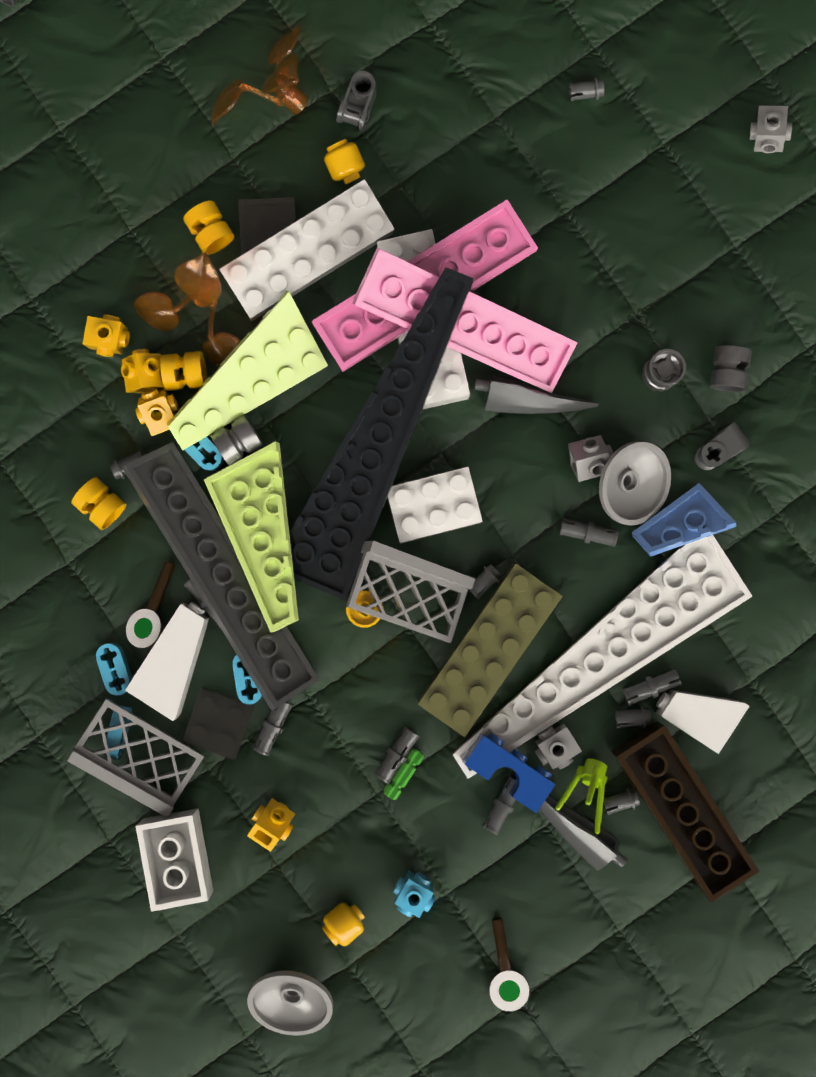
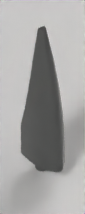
[474,375,599,414]
[540,795,628,871]

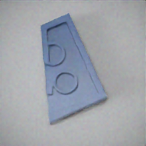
[632,483,736,557]

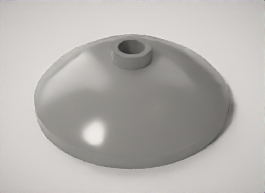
[599,441,671,525]
[247,970,333,1036]

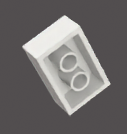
[388,467,483,544]
[136,808,214,912]

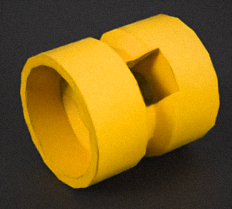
[183,200,235,255]
[160,351,207,391]
[71,477,127,530]
[346,590,384,628]

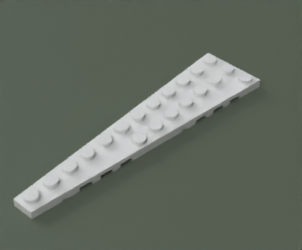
[452,535,752,779]

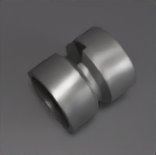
[709,345,752,392]
[641,349,686,392]
[210,415,264,466]

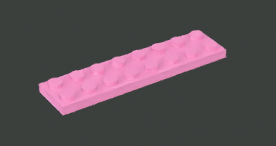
[311,200,538,372]
[352,247,577,393]

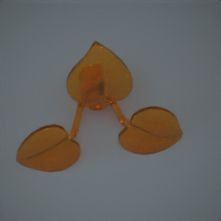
[212,25,309,126]
[133,252,241,367]

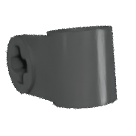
[336,71,377,132]
[694,421,751,470]

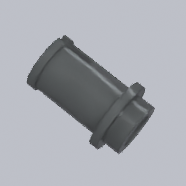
[569,77,604,102]
[109,450,143,480]
[469,564,502,600]
[615,706,651,728]
[603,788,640,815]

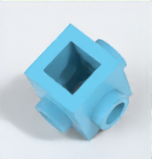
[392,870,435,918]

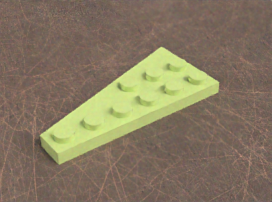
[167,290,328,450]
[204,441,299,632]

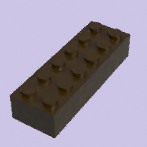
[611,721,760,903]

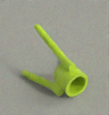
[555,759,608,834]

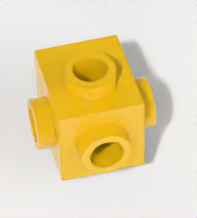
[82,315,130,357]
[121,349,164,393]
[135,388,179,436]
[247,798,295,852]

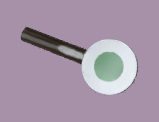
[126,561,175,649]
[489,917,529,1011]

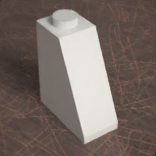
[655,689,749,754]

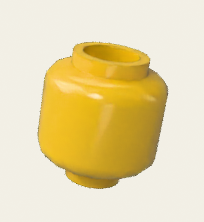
[324,139,365,184]
[322,902,365,946]

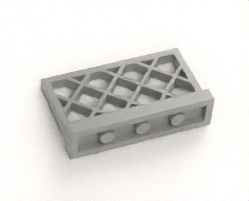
[346,541,475,643]
[67,698,204,818]

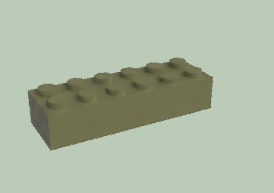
[417,564,563,737]

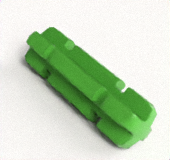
[383,747,424,800]

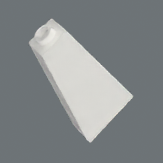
[125,602,209,721]

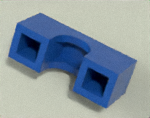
[462,732,556,813]

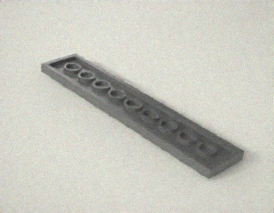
[123,442,320,711]

